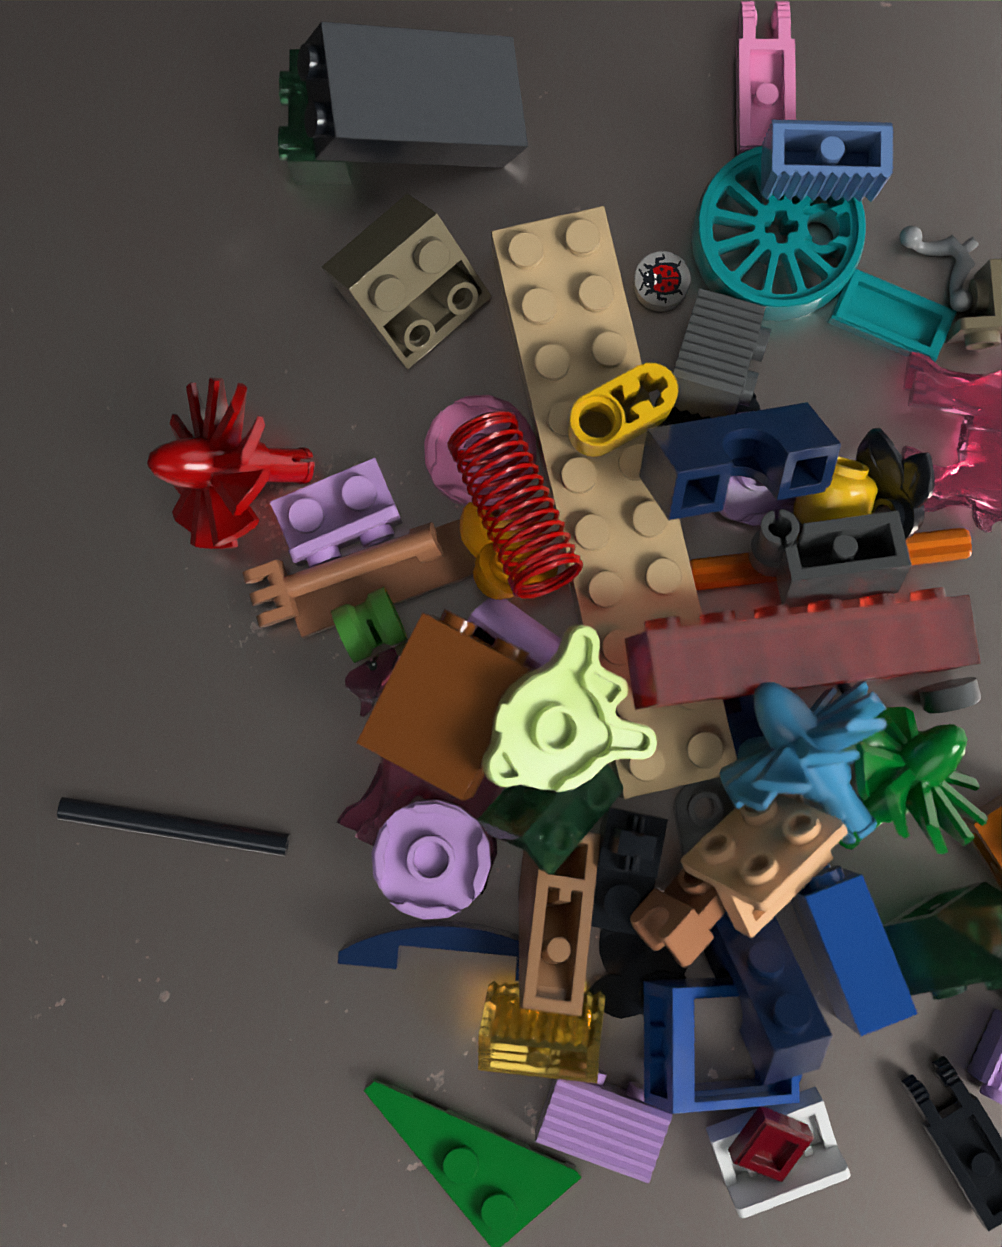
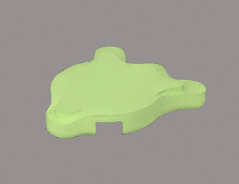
[482,624,657,792]

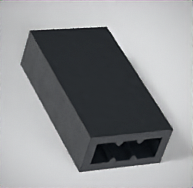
[297,21,528,168]

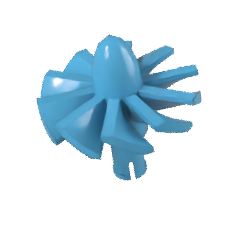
[719,681,886,844]

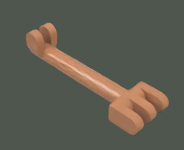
[242,522,444,628]

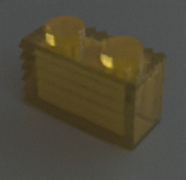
[478,981,605,1083]

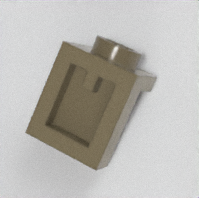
[947,258,1002,350]

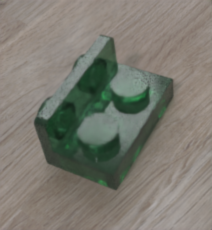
[478,764,623,875]

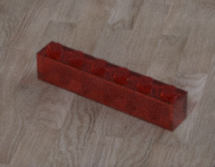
[624,587,981,710]

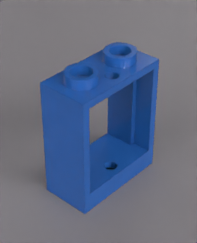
[644,976,802,1114]

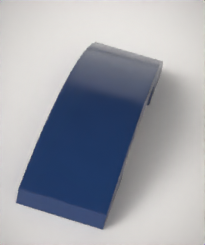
[337,920,519,981]

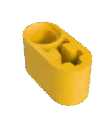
[568,363,678,457]

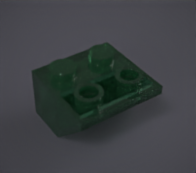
[883,881,1002,1000]

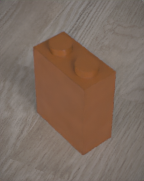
[356,609,536,801]

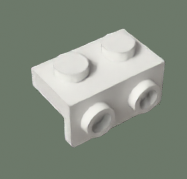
[705,1086,850,1218]

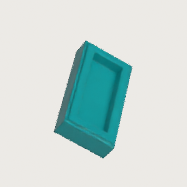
[827,269,957,367]

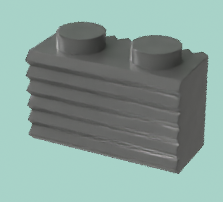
[672,288,771,418]

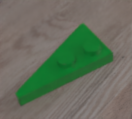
[363,1079,582,1247]

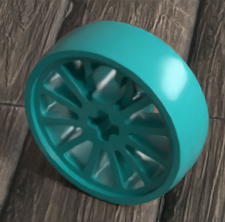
[691,146,866,321]

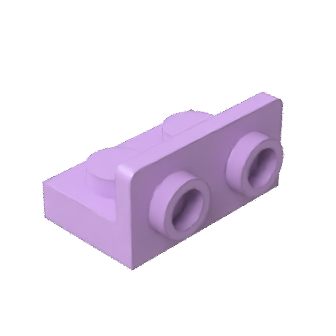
[270,458,403,568]

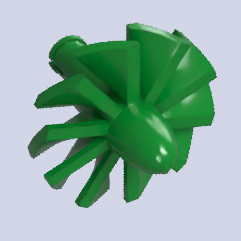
[838,707,988,855]

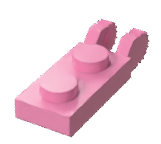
[736,1,796,156]

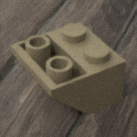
[321,193,492,370]

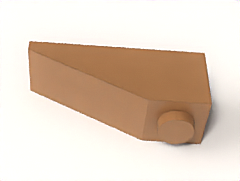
[518,825,601,1016]

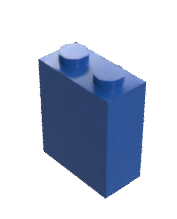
[790,863,918,1037]

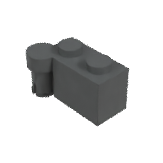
[749,509,912,609]

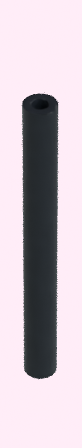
[57,797,290,857]

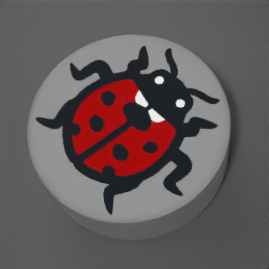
[633,251,691,312]

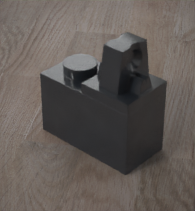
[591,805,668,936]

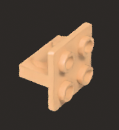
[681,793,847,938]

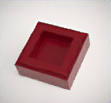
[728,1106,814,1182]

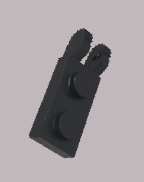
[901,1056,1002,1232]

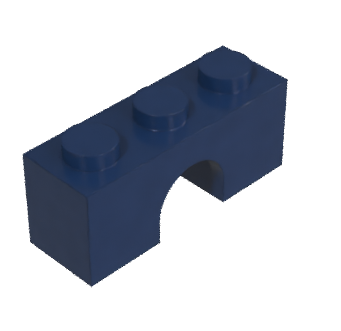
[639,402,841,521]
[703,911,833,1086]

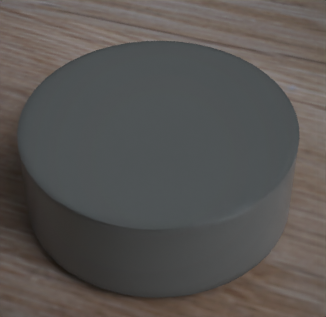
[919,677,981,714]

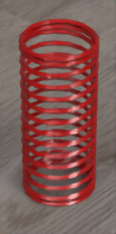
[447,411,583,599]

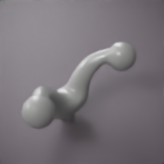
[900,226,979,312]

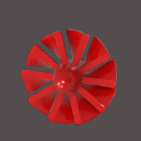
[147,378,315,549]

